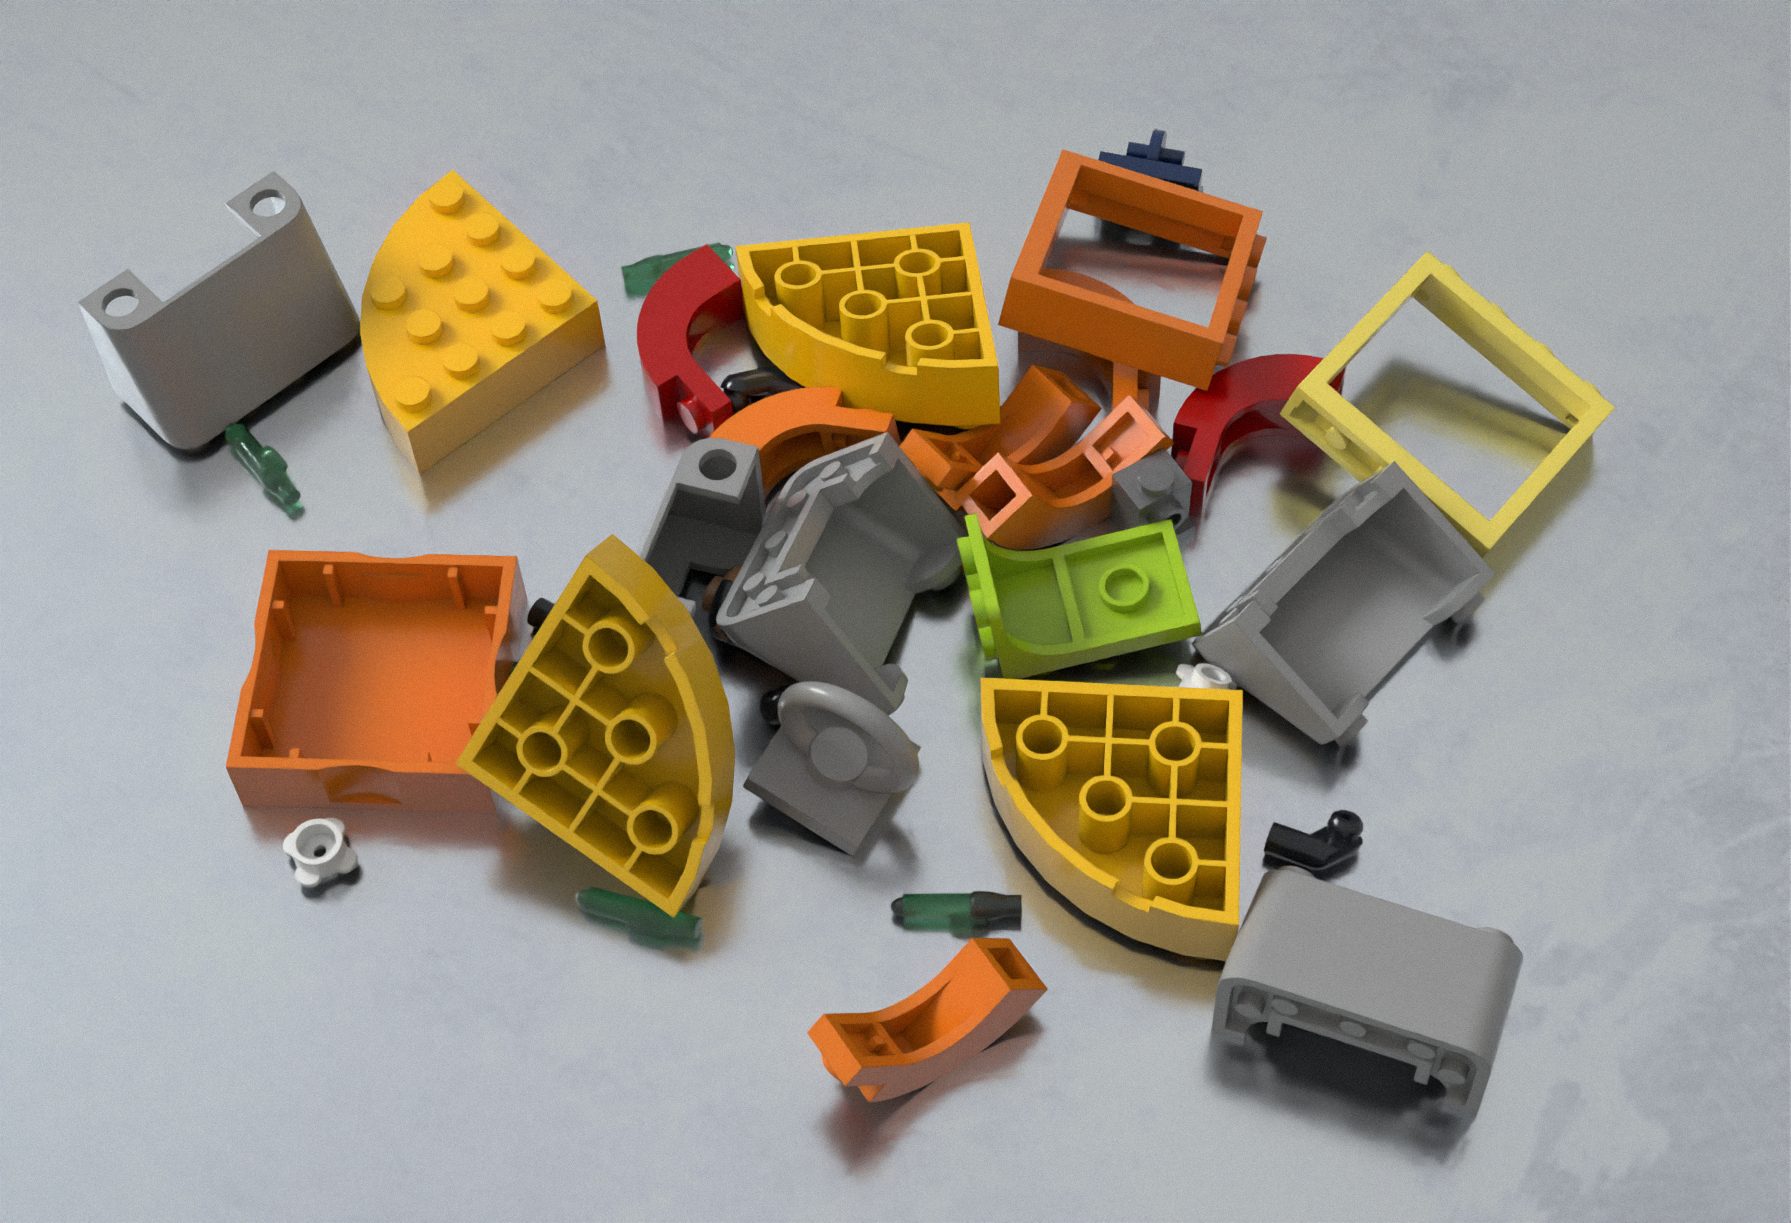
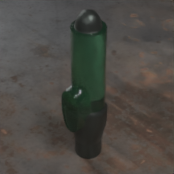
[891,891,1022,927]

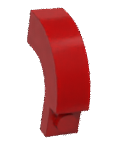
[637,244,745,438]
[1171,354,1346,517]

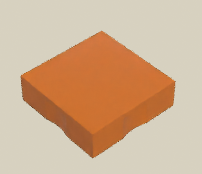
[226,550,527,813]

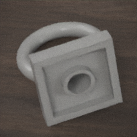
[743,681,921,856]

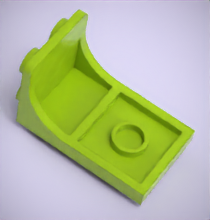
[957,513,1202,679]

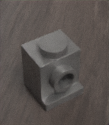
[1110,448,1195,541]

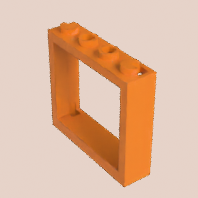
[998,149,1267,391]

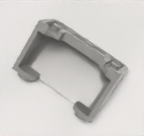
[716,432,969,716]
[1192,461,1496,746]
[1211,866,1523,1117]

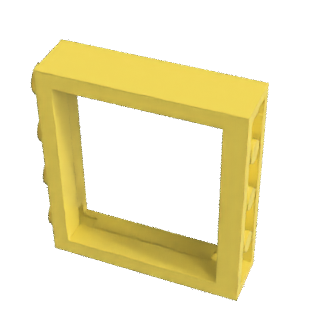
[1280,251,1616,558]

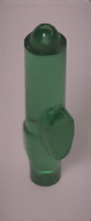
[621,242,733,285]
[225,423,301,506]
[576,886,702,939]

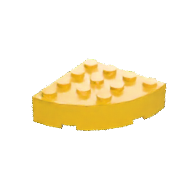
[360,170,605,475]
[735,222,1001,429]
[455,534,735,918]
[980,677,1243,961]

